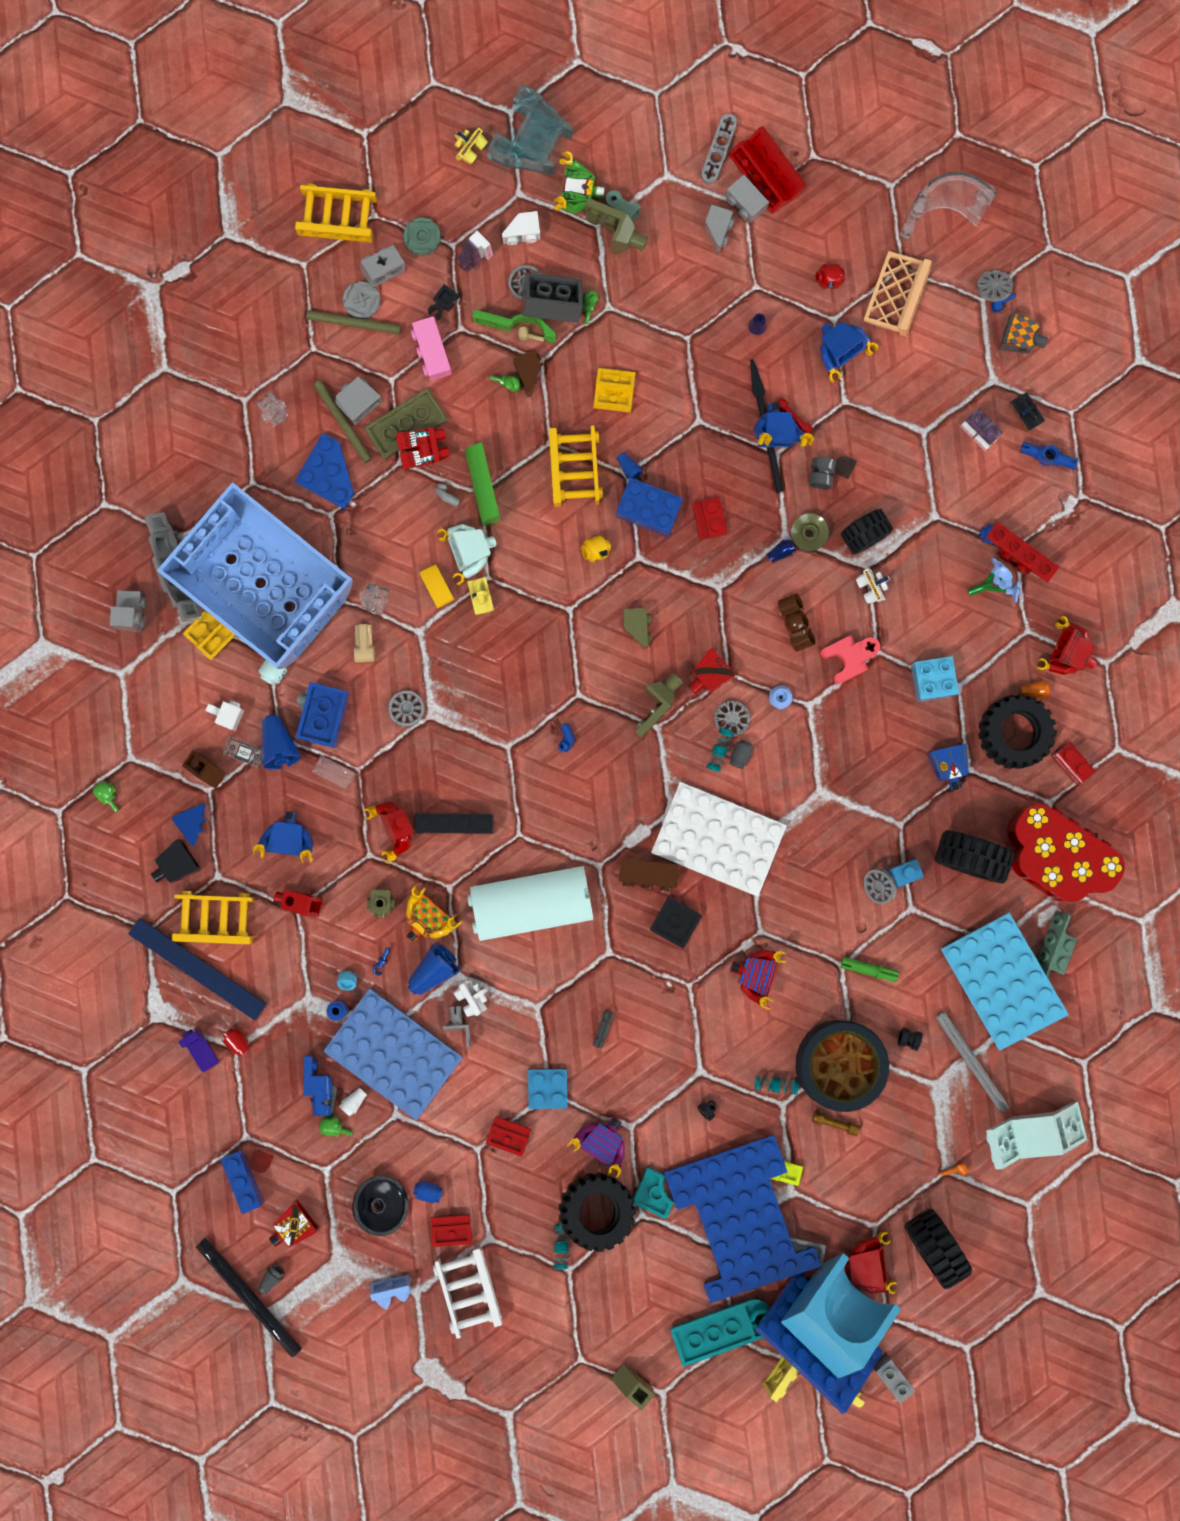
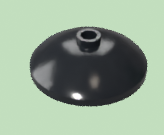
[352,1176,408,1236]

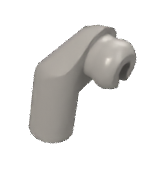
[435,483,460,507]

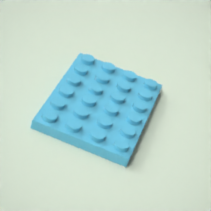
[941,912,1069,1051]

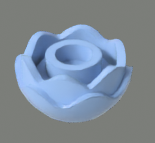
[769,685,793,709]

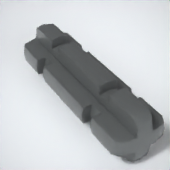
[593,1010,614,1048]

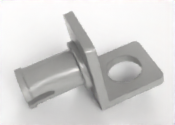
[442,1006,471,1049]

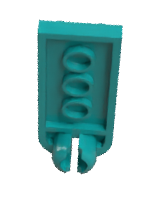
[670,1298,770,1367]

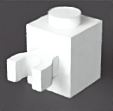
[206,700,245,731]

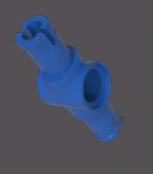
[1019,441,1078,470]

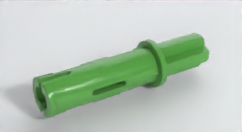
[840,956,899,982]

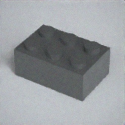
[522,272,583,323]

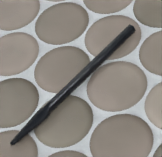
[750,359,784,493]

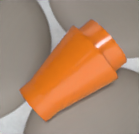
[1021,680,1050,699]

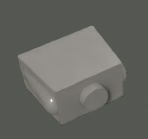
[335,377,383,426]

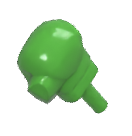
[582,290,598,324]
[490,375,522,392]
[93,781,119,813]
[319,1114,353,1137]

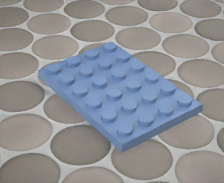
[323,988,463,1121]

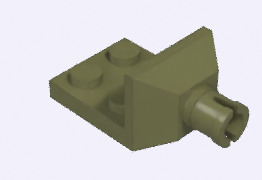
[586,198,648,254]
[635,673,683,740]

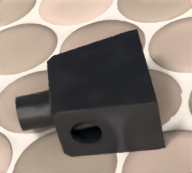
[151,839,202,883]

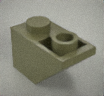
[623,608,651,649]
[611,1363,654,1410]

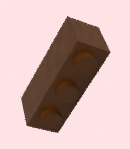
[619,858,679,891]

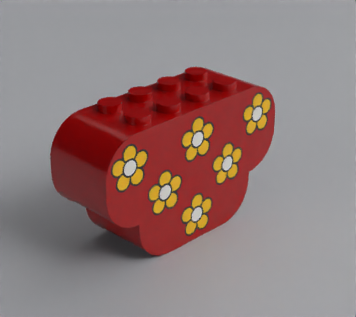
[1007,804,1125,902]

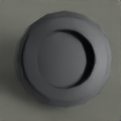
[697,1101,717,1121]

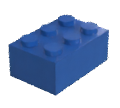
[616,477,683,537]

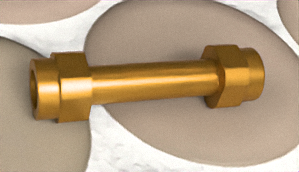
[812,1111,860,1137]

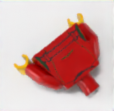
[1036,616,1097,675]

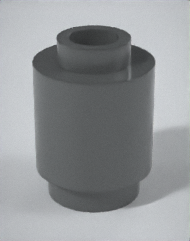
[729,740,754,770]

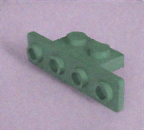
[1037,911,1077,977]

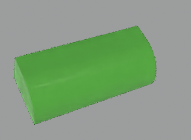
[465,442,501,526]

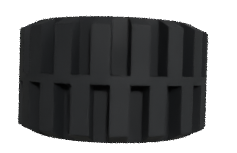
[841,509,894,554]

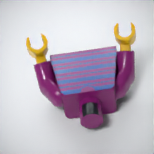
[566,1116,625,1179]

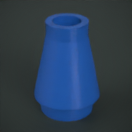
[616,452,643,479]

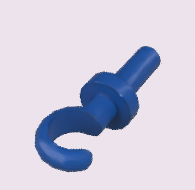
[373,947,390,976]

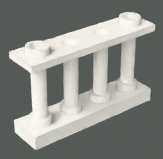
[433,1245,503,1339]

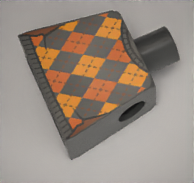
[999,310,1048,354]

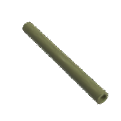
[306,310,401,335]
[313,380,372,464]

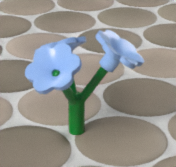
[968,557,1020,603]

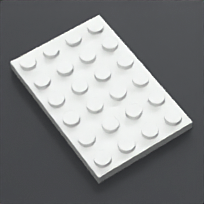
[651,782,787,897]

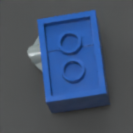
[296,682,351,748]

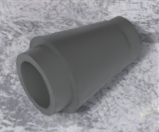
[258,1264,285,1295]

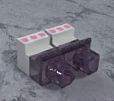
[456,231,493,274]
[960,408,1003,451]

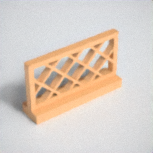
[863,251,932,337]

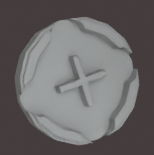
[342,281,381,319]

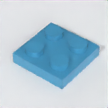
[528,1069,568,1109]

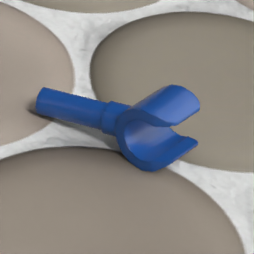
[991,293,1015,313]

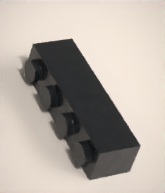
[415,813,494,834]

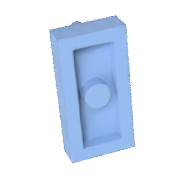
[370,1274,410,1310]

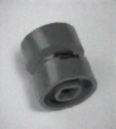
[808,457,837,490]

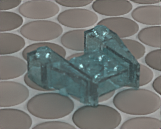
[487,84,574,175]

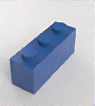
[220,1149,264,1214]

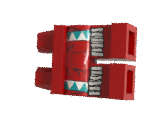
[395,428,450,470]

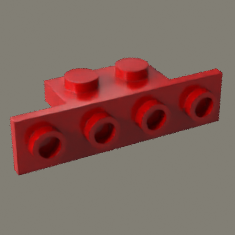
[986,522,1059,583]

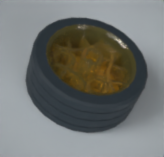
[795,1020,889,1112]

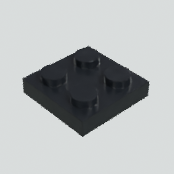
[650,896,702,949]

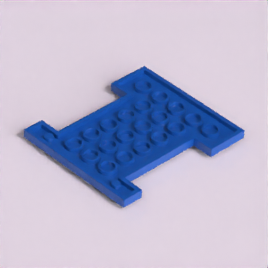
[664,1134,821,1303]

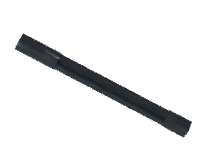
[196,1238,302,1357]

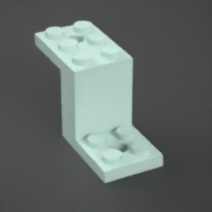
[986,1102,1087,1170]

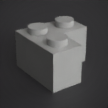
[110,590,147,632]

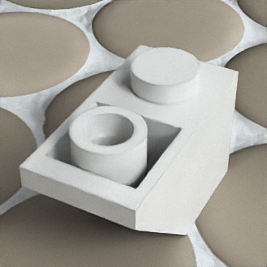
[502,211,541,245]

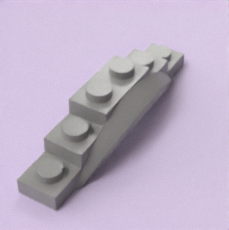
[145,513,202,622]

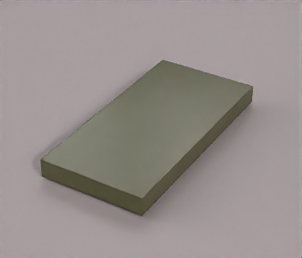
[364,388,448,461]

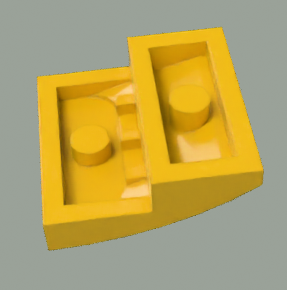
[593,368,636,413]
[182,610,235,660]

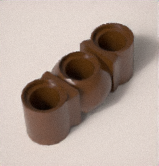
[778,593,816,652]

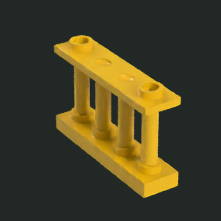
[295,184,377,243]
[549,425,603,507]
[172,891,256,944]

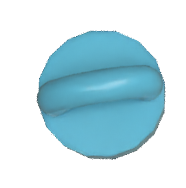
[337,971,357,991]

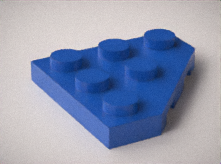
[295,433,354,510]

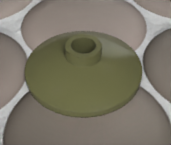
[791,513,829,551]

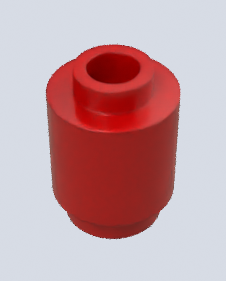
[222,1028,251,1057]

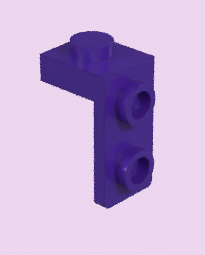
[178,1029,219,1072]

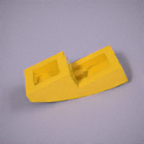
[419,564,454,609]

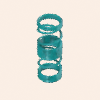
[706,728,734,772]
[754,1076,799,1095]
[553,1224,569,1270]

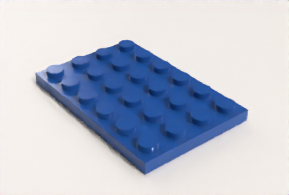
[755,1273,883,1414]

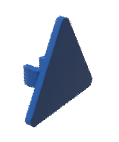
[172,804,206,846]

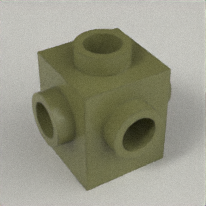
[367,890,395,917]

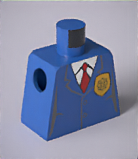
[927,744,969,791]

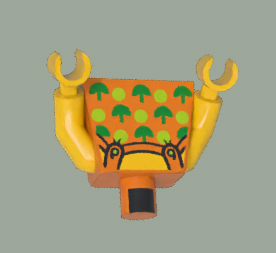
[406,883,462,942]

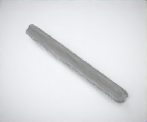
[936,1012,1009,1112]

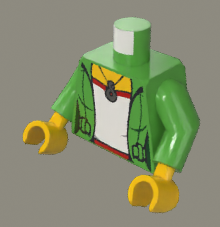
[554,151,605,214]

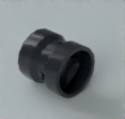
[898,1027,923,1051]

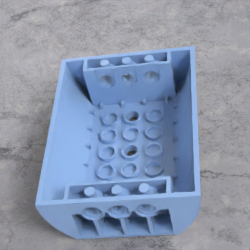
[157,482,353,669]

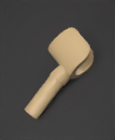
[518,327,545,342]

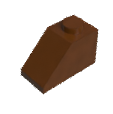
[513,350,543,398]
[182,750,226,789]

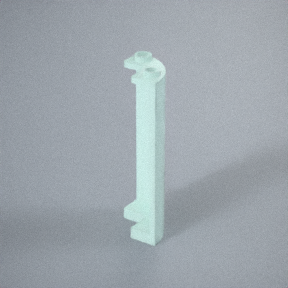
[467,866,594,941]

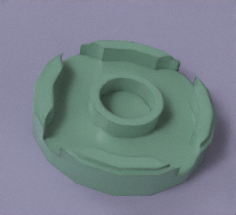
[403,217,441,256]

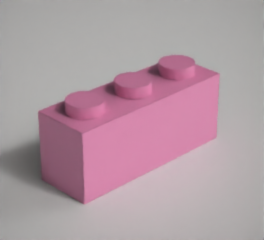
[410,316,452,381]

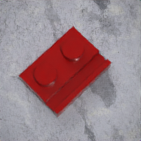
[692,497,728,541]
[485,1116,532,1157]
[431,1214,472,1247]

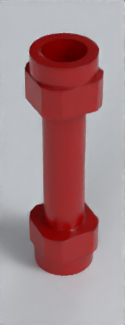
[777,398,814,434]

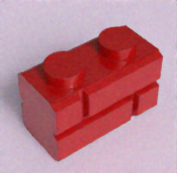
[1051,742,1095,785]

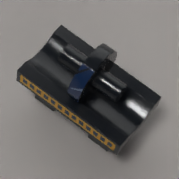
[1010,392,1045,431]

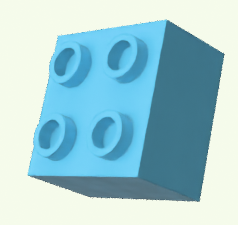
[911,656,959,702]

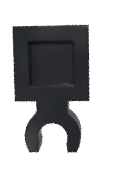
[428,284,459,320]

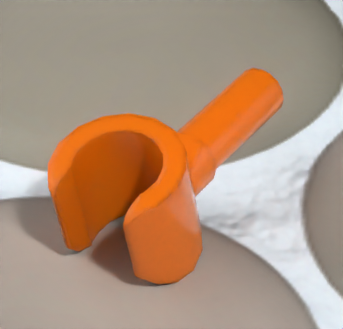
[940,1162,969,1176]

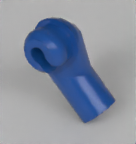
[558,723,575,752]

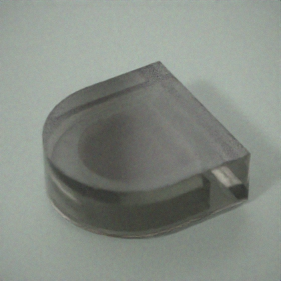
[835,456,857,479]

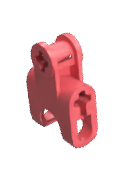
[820,635,880,685]

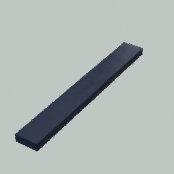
[128,918,267,1021]

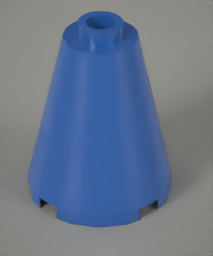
[262,714,301,770]
[408,942,461,995]

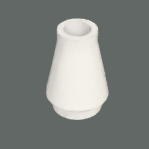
[339,1088,367,1117]

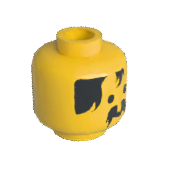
[581,535,611,563]

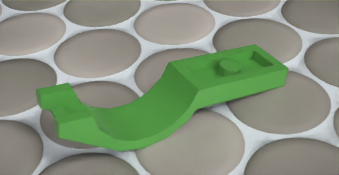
[472,309,556,344]

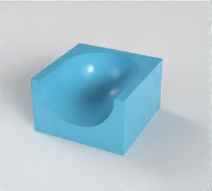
[781,1253,901,1378]

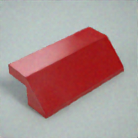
[728,126,807,214]

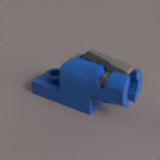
[303,1055,337,1116]

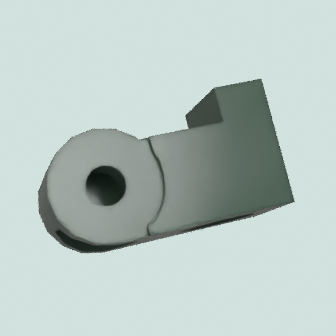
[606,190,641,222]

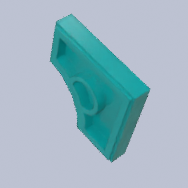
[633,1166,674,1220]

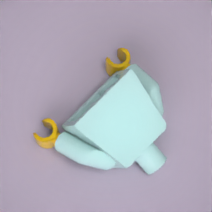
[437,524,496,585]

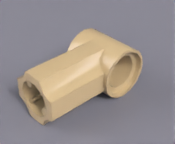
[354,624,375,663]

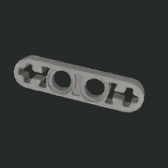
[701,114,737,185]

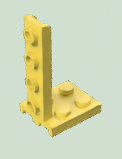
[763,1356,865,1408]

